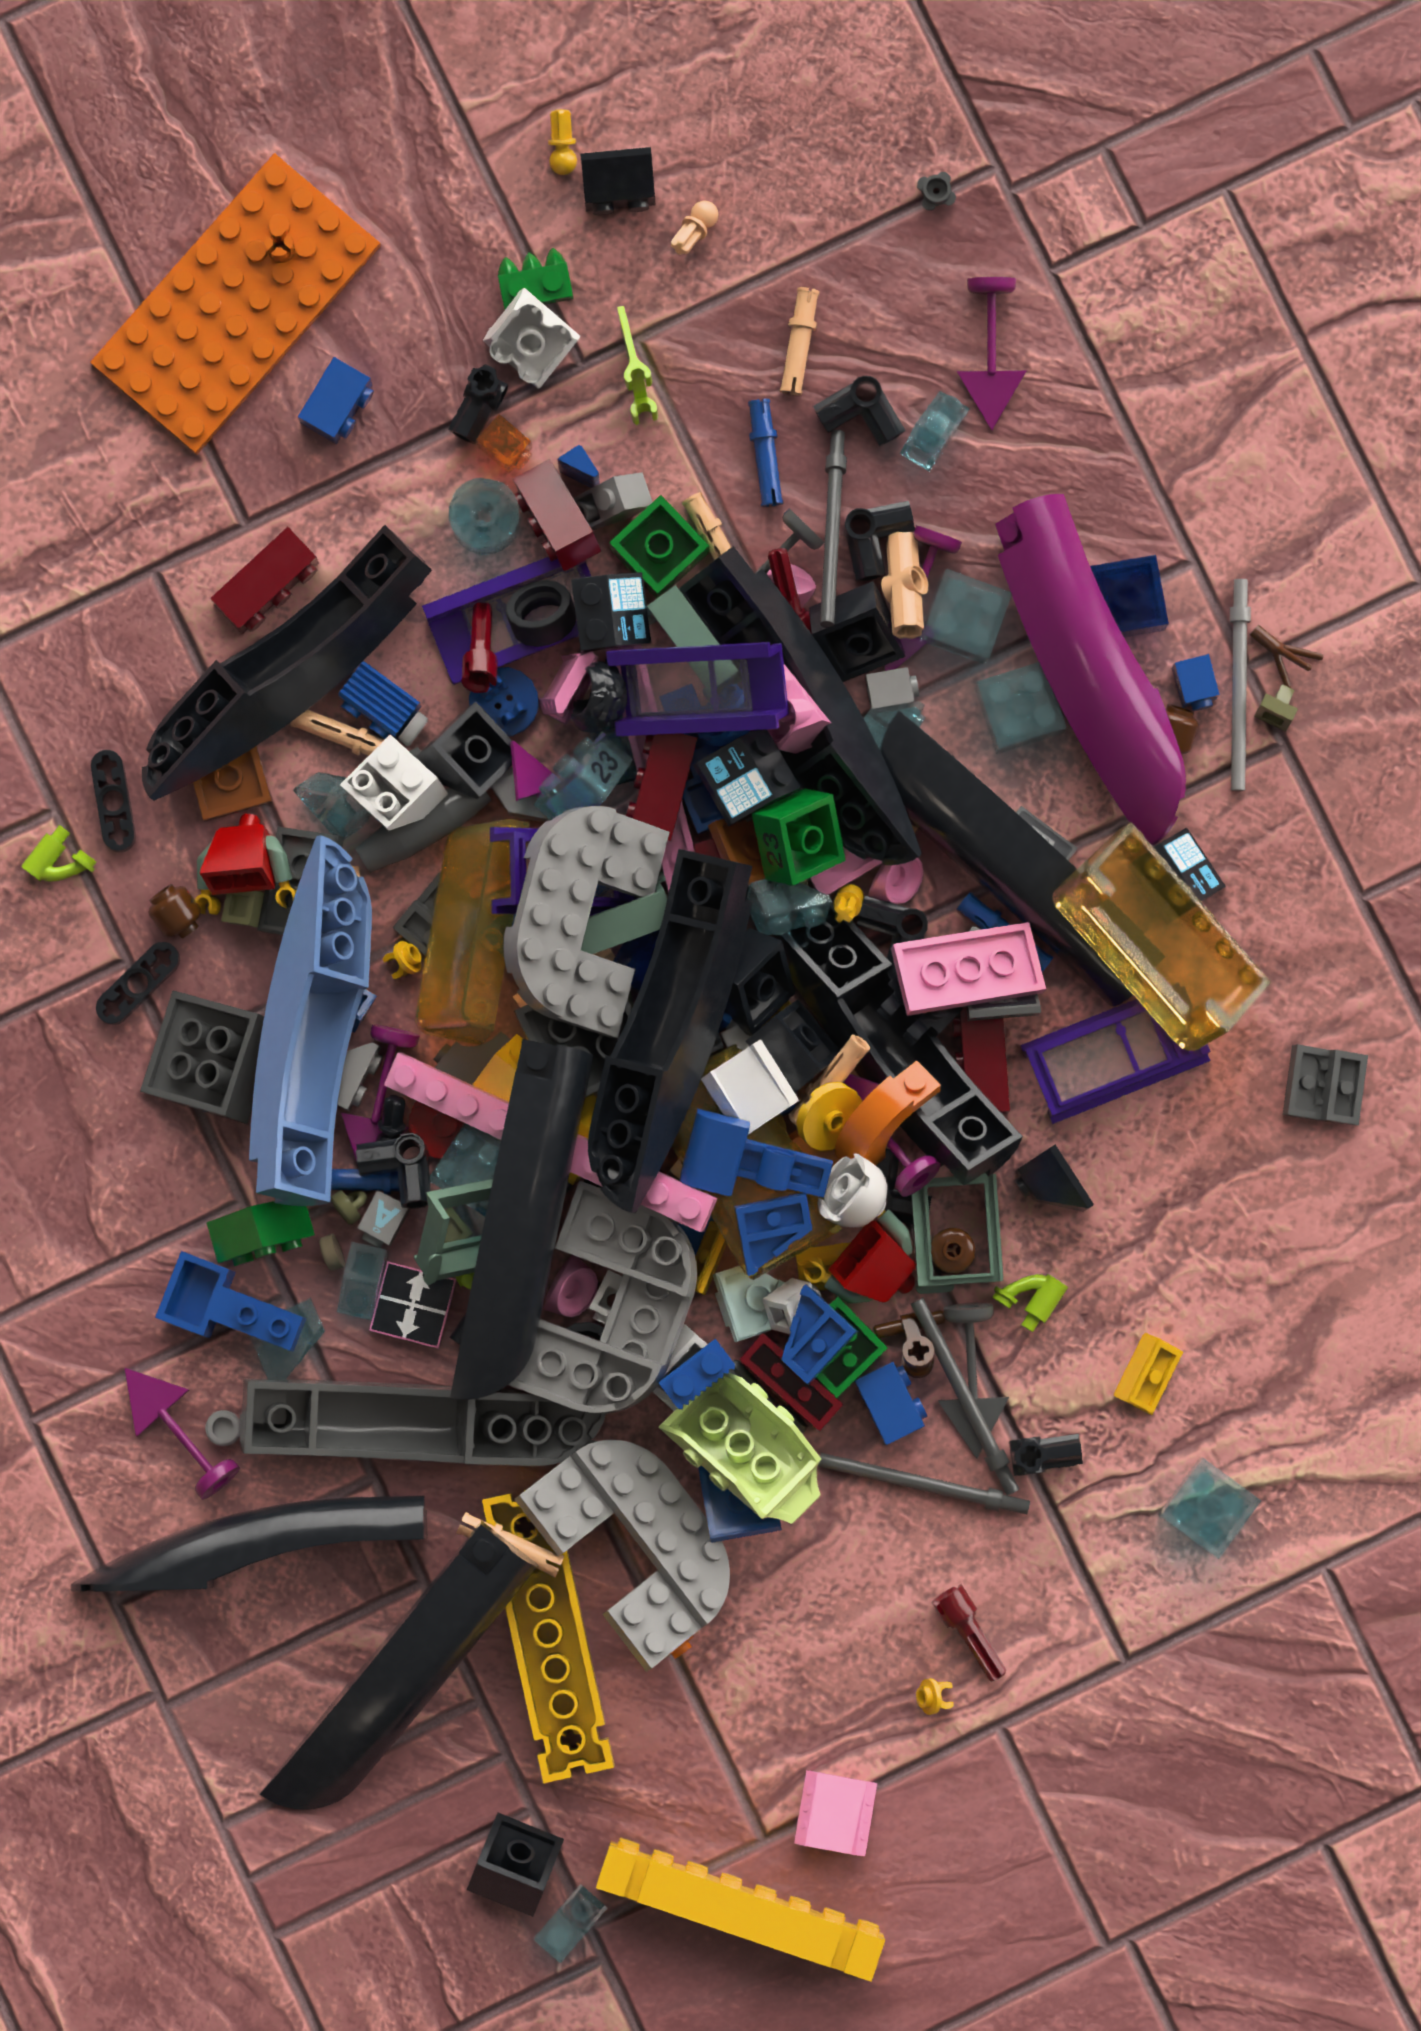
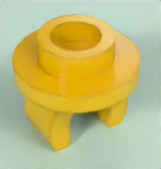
[382,941,422,979]
[916,1678,954,1715]

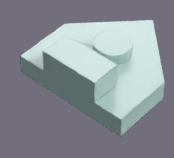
[713,1264,785,1342]

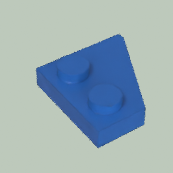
[734,1193,813,1276]
[781,1284,858,1384]

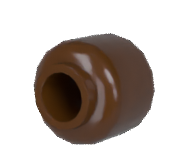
[1165,704,1199,754]
[148,884,201,938]
[931,1227,976,1274]

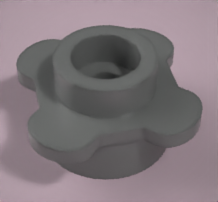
[917,172,956,211]

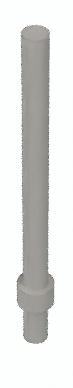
[1230,579,1251,791]

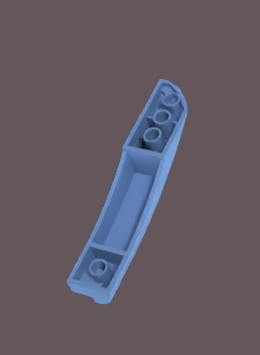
[249,835,372,1206]

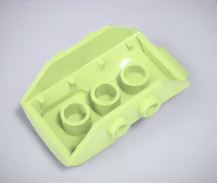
[658,1373,821,1524]

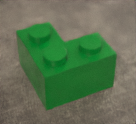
[206,1201,315,1267]
[816,1297,888,1398]

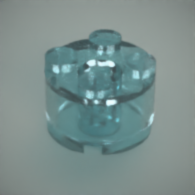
[449,478,521,555]

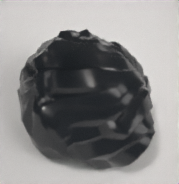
[571,661,627,734]

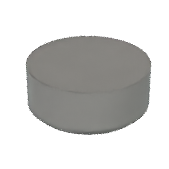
[398,711,429,746]
[205,1410,240,1446]

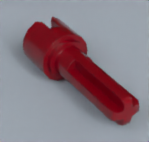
[768,548,813,636]
[461,602,498,693]
[932,1584,1006,1682]

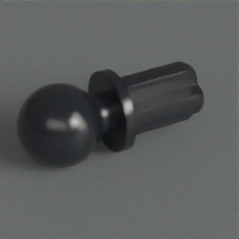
[376,1095,406,1141]

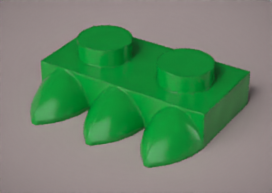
[498,248,574,310]

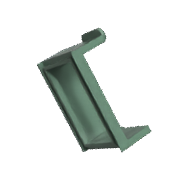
[647,585,742,703]
[581,871,667,954]
[911,1173,1004,1294]
[414,1179,493,1285]

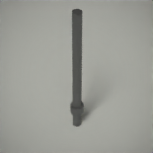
[820,430,847,627]
[911,1298,1019,1495]
[818,1453,1030,1515]

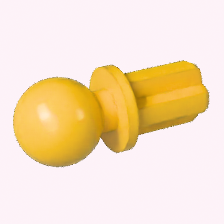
[548,109,577,175]
[833,884,864,923]

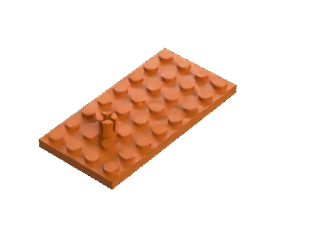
[90,153,381,455]

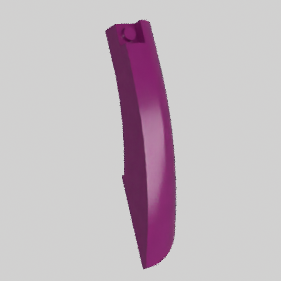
[995,494,1186,847]

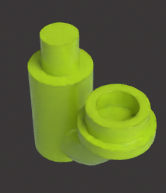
[21,825,97,882]
[992,1274,1068,1332]

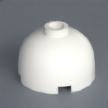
[818,1154,887,1227]

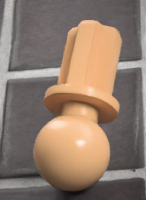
[671,201,718,255]

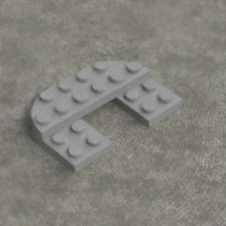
[503,806,670,1038]
[508,1181,697,1413]
[514,1440,730,1672]

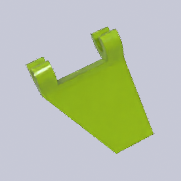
[617,306,658,425]

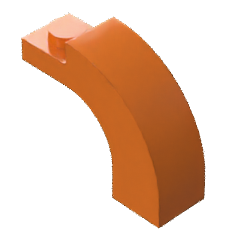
[835,1061,941,1166]

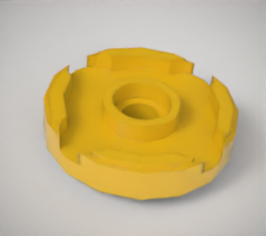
[796,1082,862,1151]

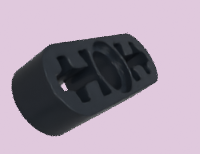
[91,750,136,852]
[96,942,180,1025]

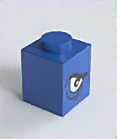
[1172,654,1220,711]

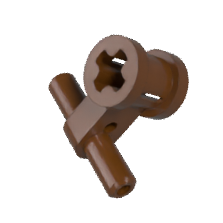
[873,1310,945,1378]

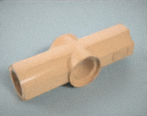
[881,532,929,639]

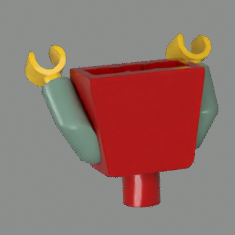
[195,814,297,915]
[804,1209,916,1303]

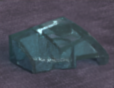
[249,1297,325,1380]

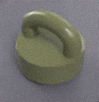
[330,1189,367,1225]

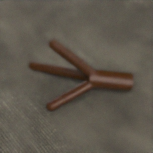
[1250,625,1324,688]

